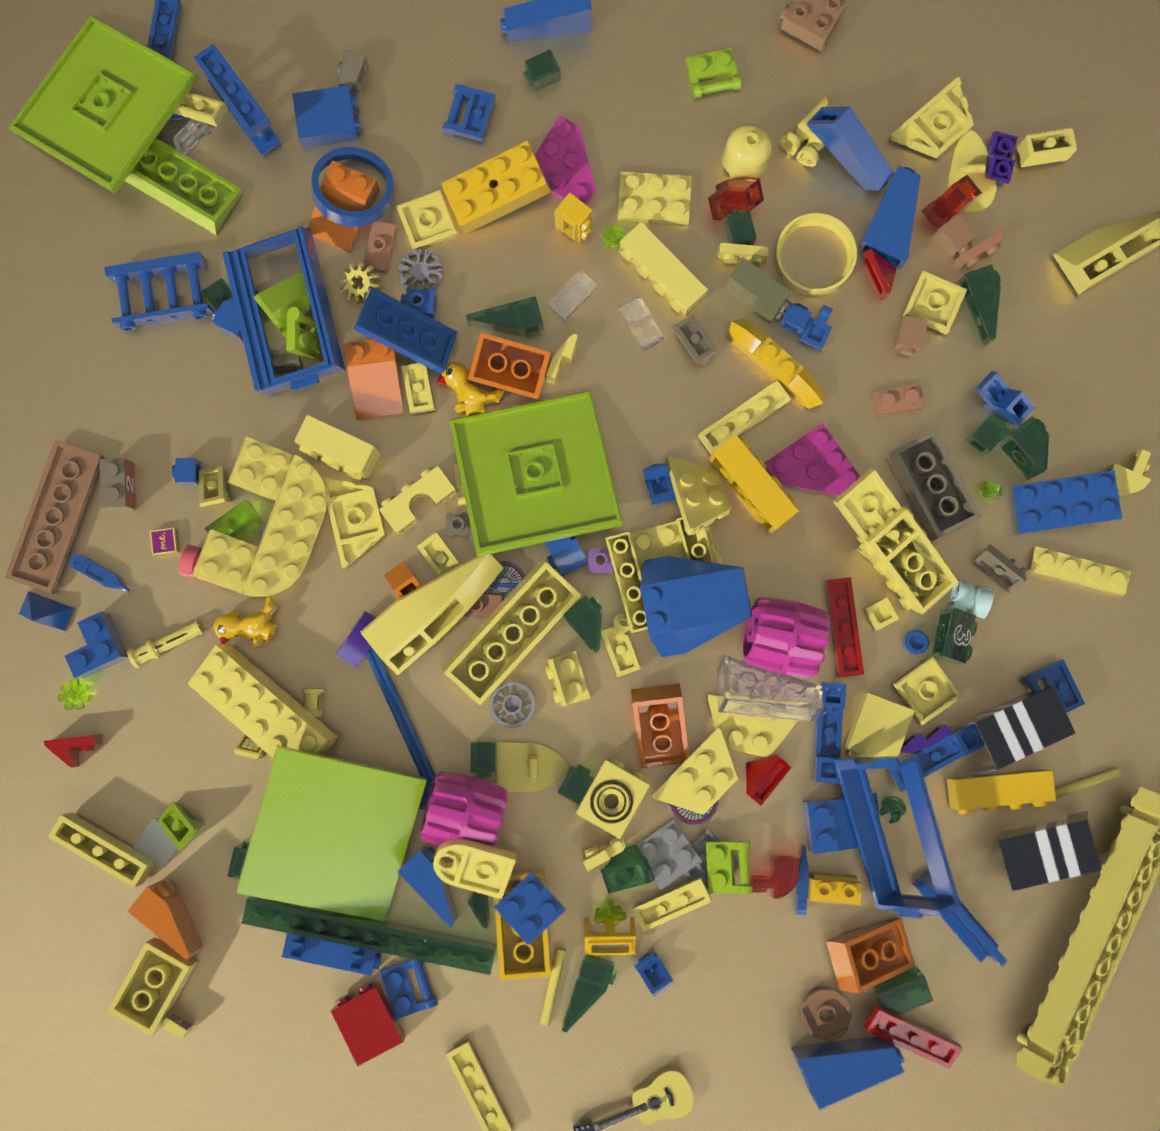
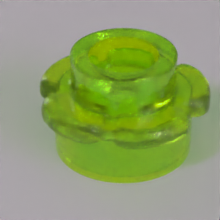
[602,224,626,248]
[979,481,1003,500]

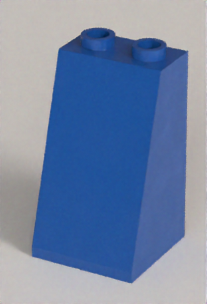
[791,1036,905,1110]

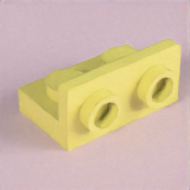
[545,651,590,706]

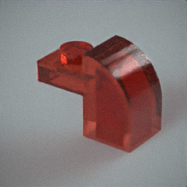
[921,175,982,230]
[708,177,764,221]
[750,855,799,899]

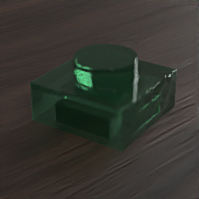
[202,278,233,309]

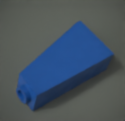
[500,0,592,42]
[806,106,894,191]
[858,166,921,269]

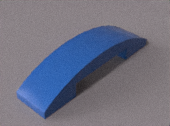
[815,682,846,783]
[889,723,986,792]

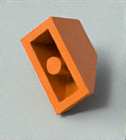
[384,561,422,598]

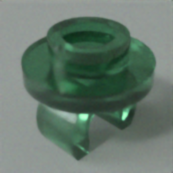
[879,796,907,824]

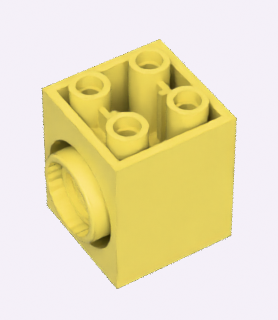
[576,757,650,839]

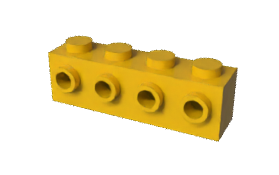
[947,769,1056,814]

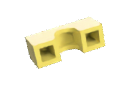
[379,466,457,536]

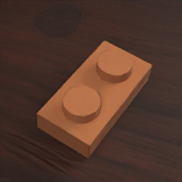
[954,230,1006,270]
[871,384,925,417]

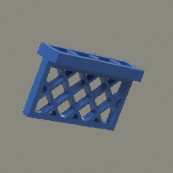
[912,869,1008,966]

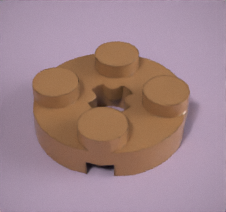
[800,988,852,1041]

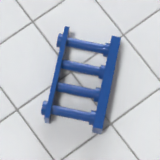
[194,43,282,157]
[104,252,214,331]

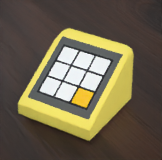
[234,735,265,759]

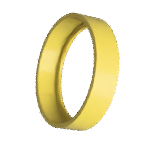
[774,213,857,297]

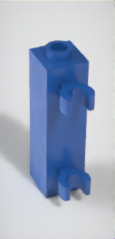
[282,928,382,976]

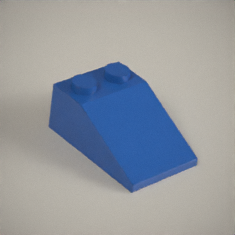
[802,793,880,854]
[398,845,458,928]

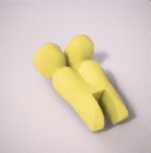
[779,96,840,167]

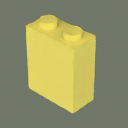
[843,693,915,757]

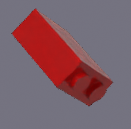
[331,982,406,1067]

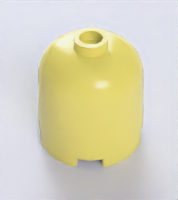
[722,124,772,183]

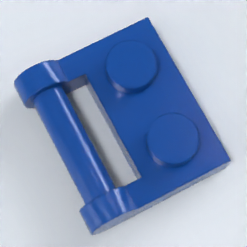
[442,84,496,142]
[1021,659,1085,713]
[379,955,439,1020]

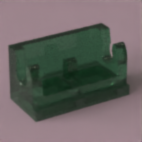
[872,966,933,1015]

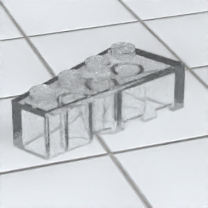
[717,655,823,722]

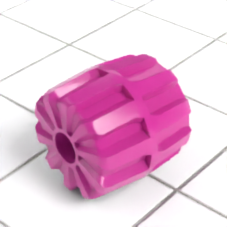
[742,597,831,678]
[420,771,508,847]

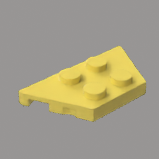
[889,77,974,158]
[665,456,731,535]
[321,477,386,569]
[707,694,801,758]
[651,727,738,815]

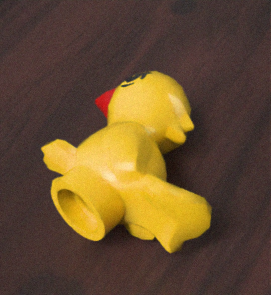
[436,362,504,416]
[213,596,278,648]

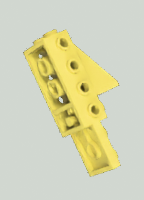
[833,468,959,615]

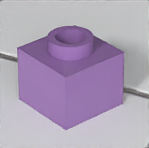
[588,548,613,574]

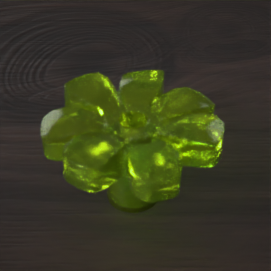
[58,679,90,710]
[594,899,626,926]

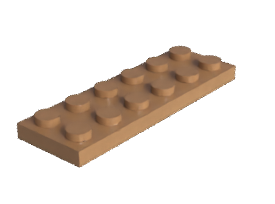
[5,440,104,594]

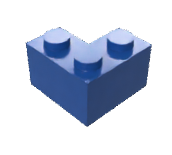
[65,612,129,679]

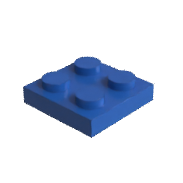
[494,871,566,945]

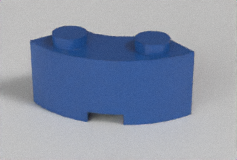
[544,536,588,577]

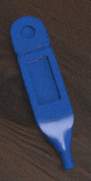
[69,554,130,593]
[795,846,809,916]

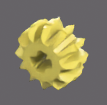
[339,262,381,303]

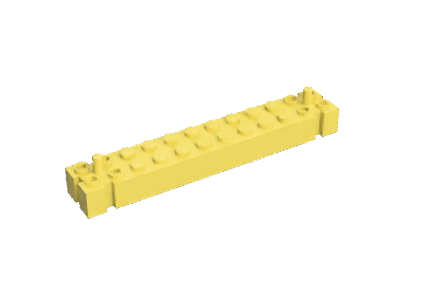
[1015,787,1160,1089]

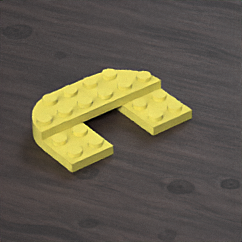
[192,436,327,597]

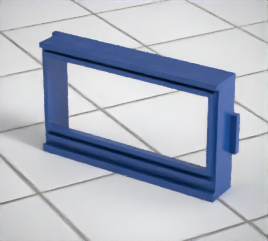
[222,226,345,395]
[834,754,961,919]

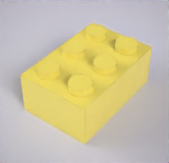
[294,415,381,481]
[107,937,198,1036]

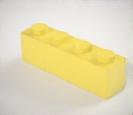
[620,222,708,316]
[48,812,156,888]

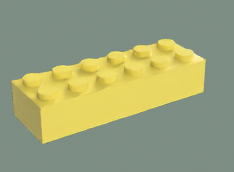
[441,560,582,705]
[187,643,338,758]

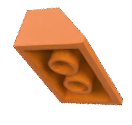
[468,332,553,399]

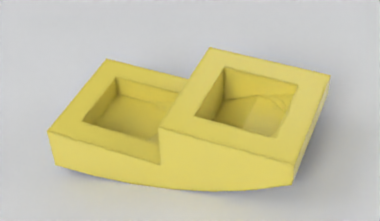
[546,334,578,384]

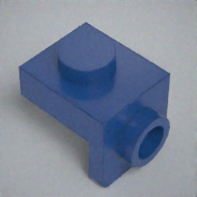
[643,463,676,505]
[634,952,675,997]

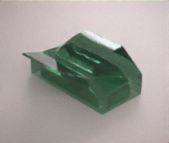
[600,844,655,894]

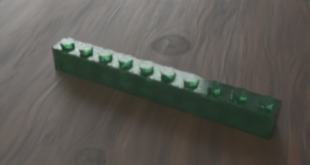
[241,896,497,975]

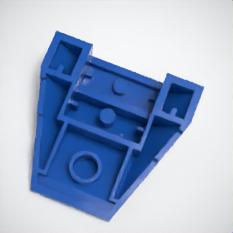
[640,556,752,657]

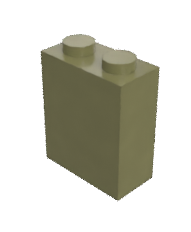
[724,257,791,324]

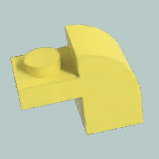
[1104,449,1151,497]

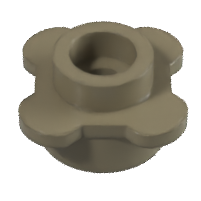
[446,512,470,537]

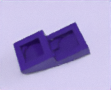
[900,724,952,753]

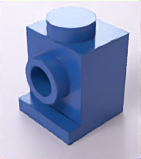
[400,288,437,319]

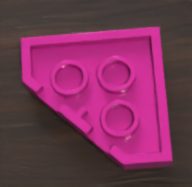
[535,115,596,206]
[764,423,860,496]

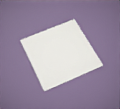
[134,818,177,869]

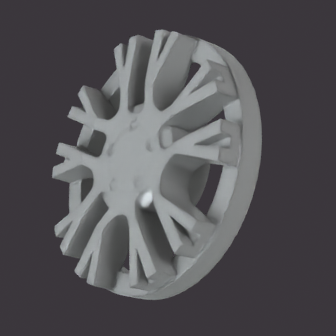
[398,249,443,290]
[489,681,536,728]

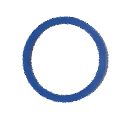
[311,147,393,227]

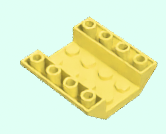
[605,517,714,633]

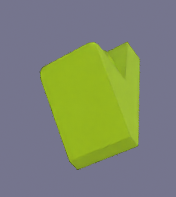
[157,801,203,851]

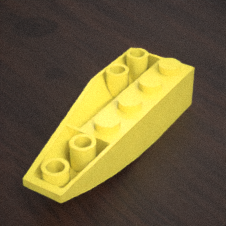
[1053,211,1160,295]
[360,554,503,675]

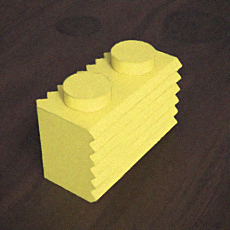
[1017,127,1077,167]

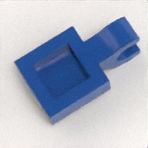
[799,305,832,351]

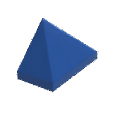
[19,591,75,631]

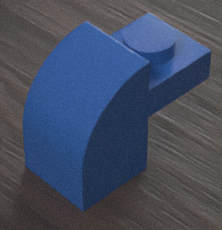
[975,371,1035,425]

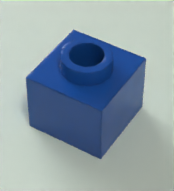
[779,302,812,336]
[172,458,201,486]

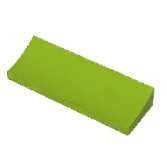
[125,138,243,235]

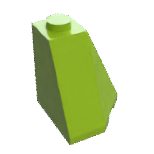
[254,271,313,339]

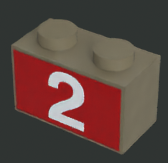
[99,458,135,512]

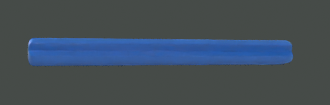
[366,648,436,785]

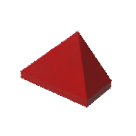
[862,249,897,300]
[746,755,791,806]

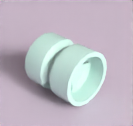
[949,579,994,619]

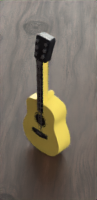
[573,1067,694,1131]

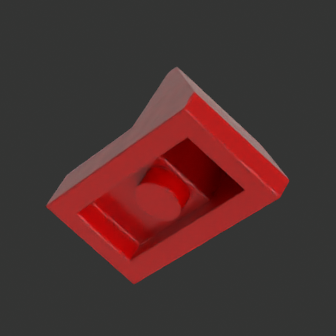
[44,734,103,768]

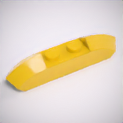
[728,319,825,409]

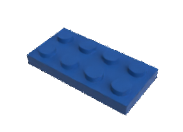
[353,287,458,374]
[1012,470,1122,534]

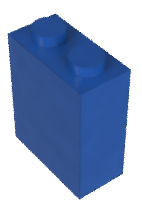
[292,85,362,148]

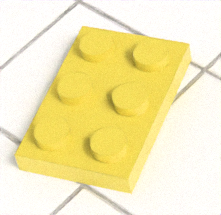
[617,171,692,225]

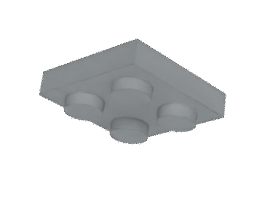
[633,819,703,890]

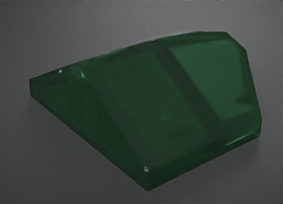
[467,891,490,928]

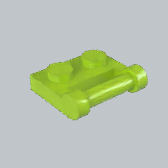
[685,48,741,99]
[286,307,322,362]
[706,841,753,894]

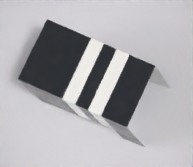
[949,686,1076,775]
[998,811,1102,891]

